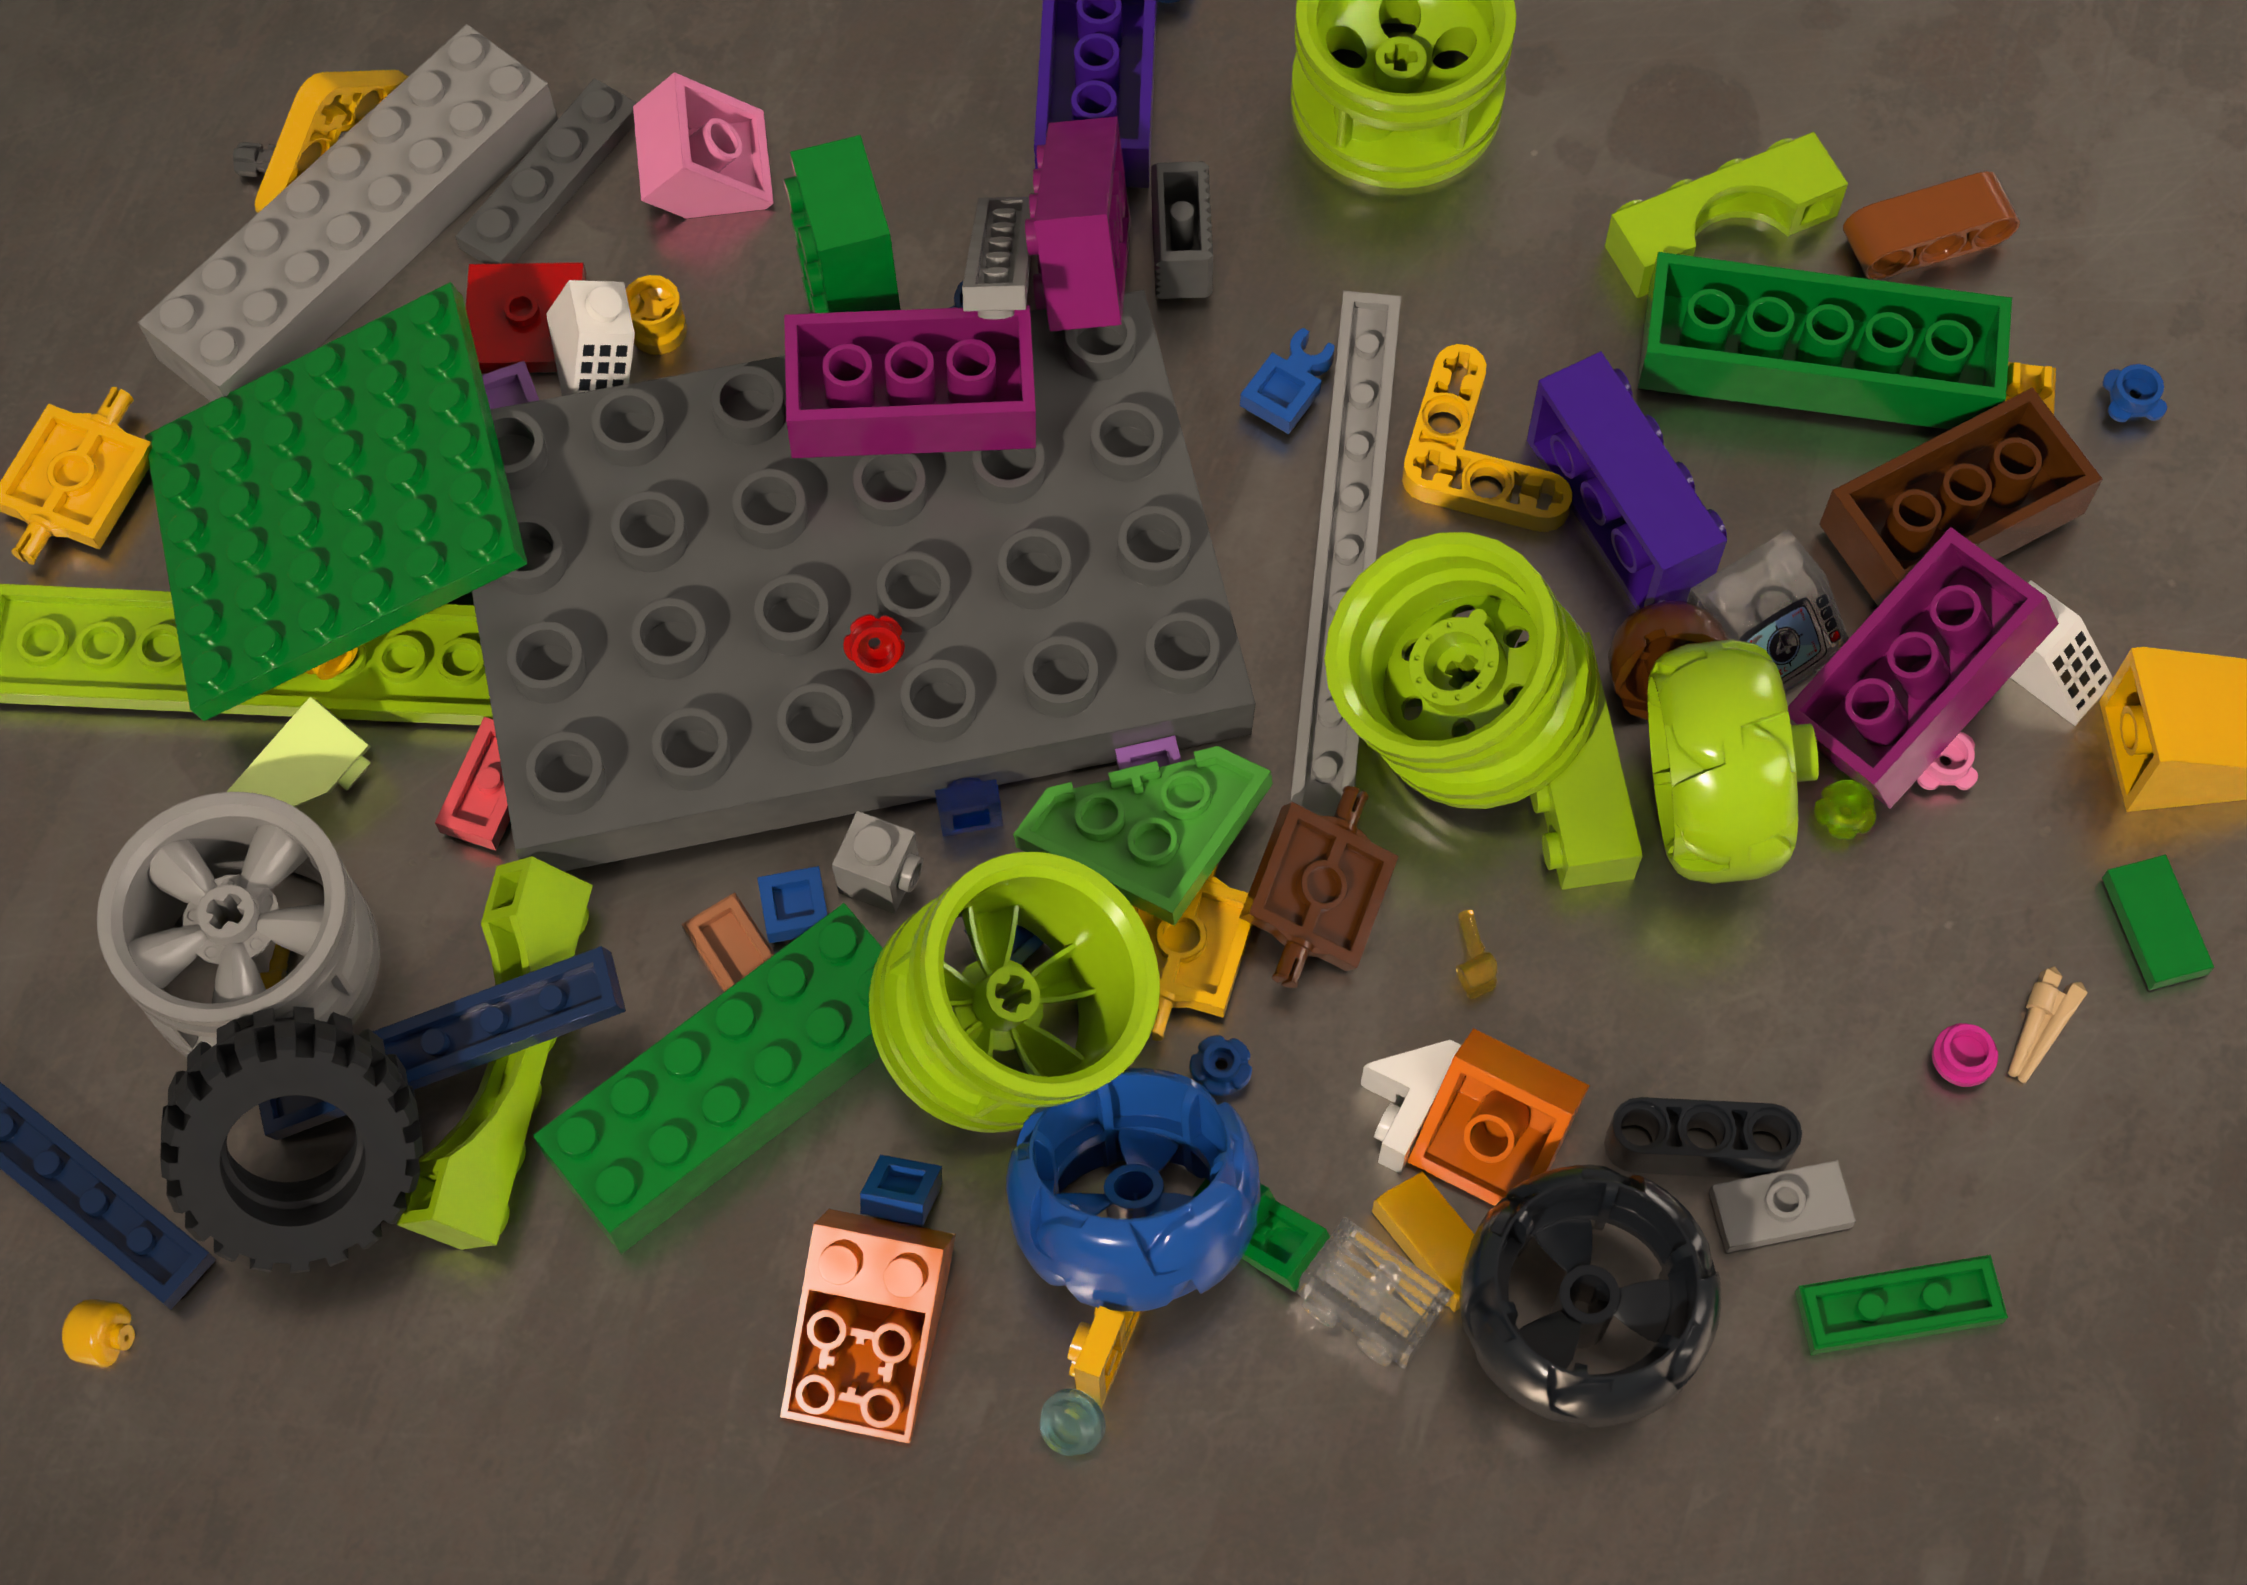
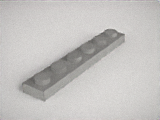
[962,197,1032,319]

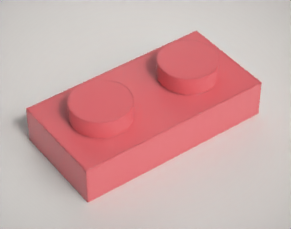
[435,717,510,851]

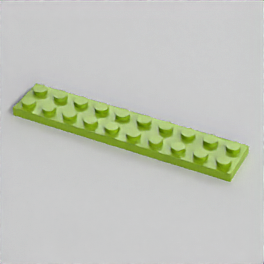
[0,584,493,726]

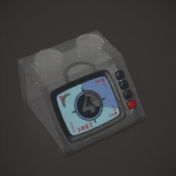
[1687,529,1849,692]

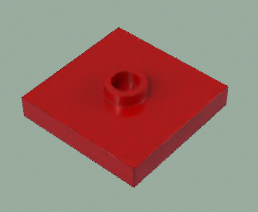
[465,262,587,374]

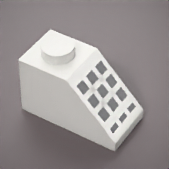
[546,280,635,396]
[2010,580,2113,727]

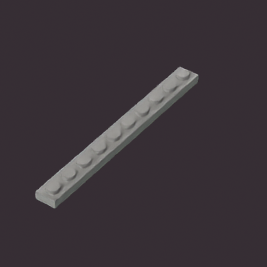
[1290,291,1401,817]

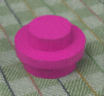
[1932,1023,1998,1087]

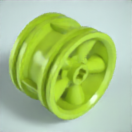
[869,852,1160,1133]

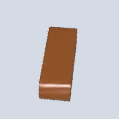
[1843,171,2020,280]

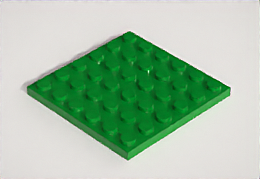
[145,282,528,721]

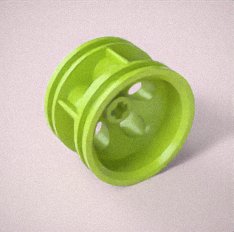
[1291,0,1516,189]

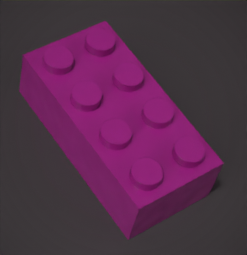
[1025,116,1131,331]
[784,305,1036,458]
[1788,527,2059,809]

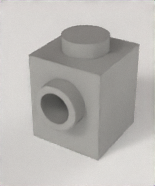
[832,811,924,914]

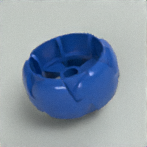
[1006,1068,1261,1312]

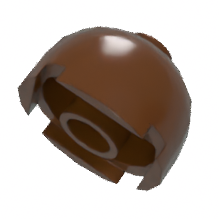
[1608,601,1728,720]

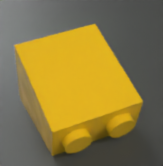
[2099,647,2247,812]

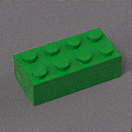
[784,135,901,313]

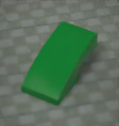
[1193,1179,1333,1292]

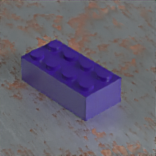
[1034,0,1158,188]
[1527,351,1727,610]

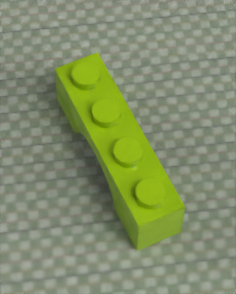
[1605,132,1848,299]

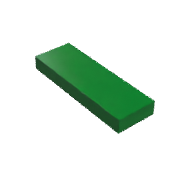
[1795,1255,2008,1355]

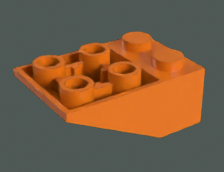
[780,1209,956,1443]

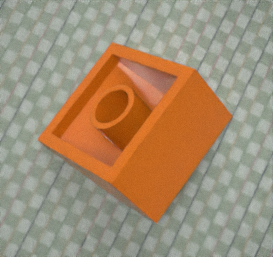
[1407,1028,1590,1206]

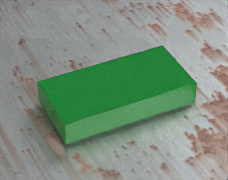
[2102,854,2214,991]

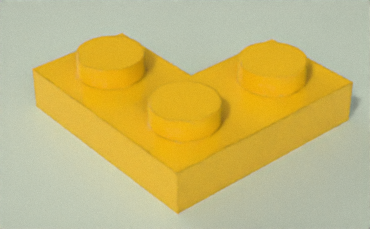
[1067,1306,1142,1409]

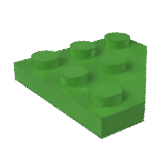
[1013,746,1273,926]

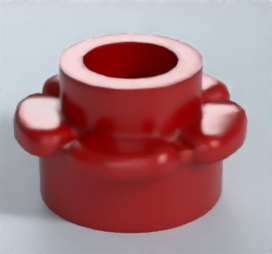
[843,614,905,673]

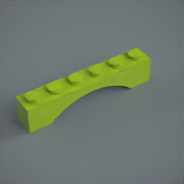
[396,856,593,1250]

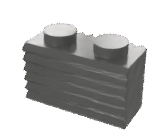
[1151,161,1214,299]

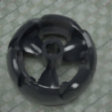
[1460,1165,1721,1427]

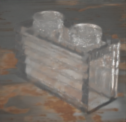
[1297,1217,1454,1369]

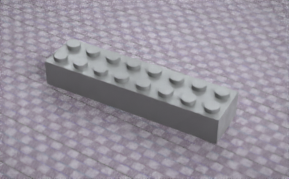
[138,24,558,402]

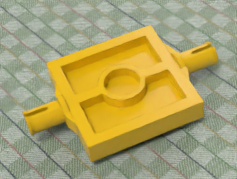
[0,387,152,565]
[1132,861,1253,1041]

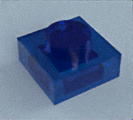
[935,778,1003,837]

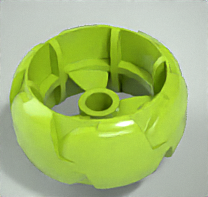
[1647,639,1819,884]

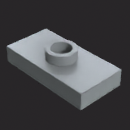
[1709,1160,1856,1253]

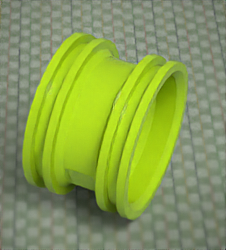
[1324,532,1600,809]

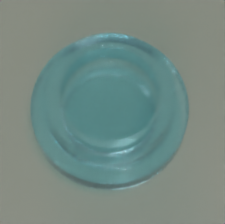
[1040,1389,1106,1456]

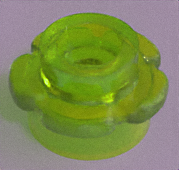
[1814,780,1876,840]

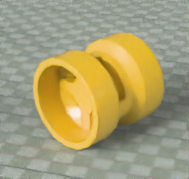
[626,275,687,355]

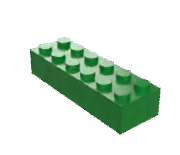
[1637,252,2012,430]
[533,903,883,1255]

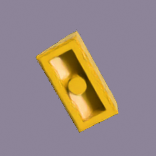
[1372,1171,1474,1312]

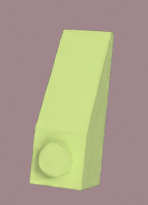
[227,697,371,807]

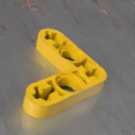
[255,70,409,213]
[1402,344,1572,532]

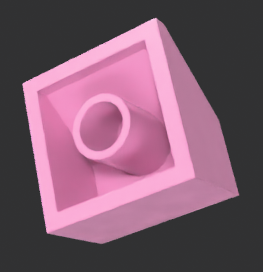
[633,72,773,219]

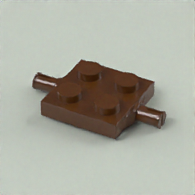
[1239,786,1399,988]

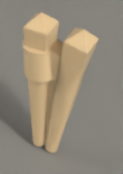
[2008,966,2088,1083]

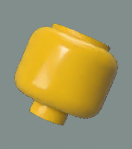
[62,1299,135,1368]

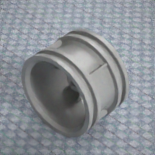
[97,792,380,1057]

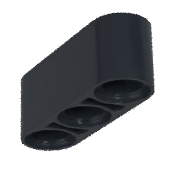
[1604,1097,1802,1178]

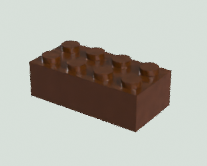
[1819,387,2103,606]

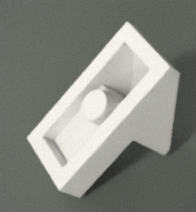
[1361,1040,1461,1174]

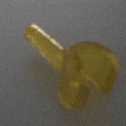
[1456,910,1497,999]

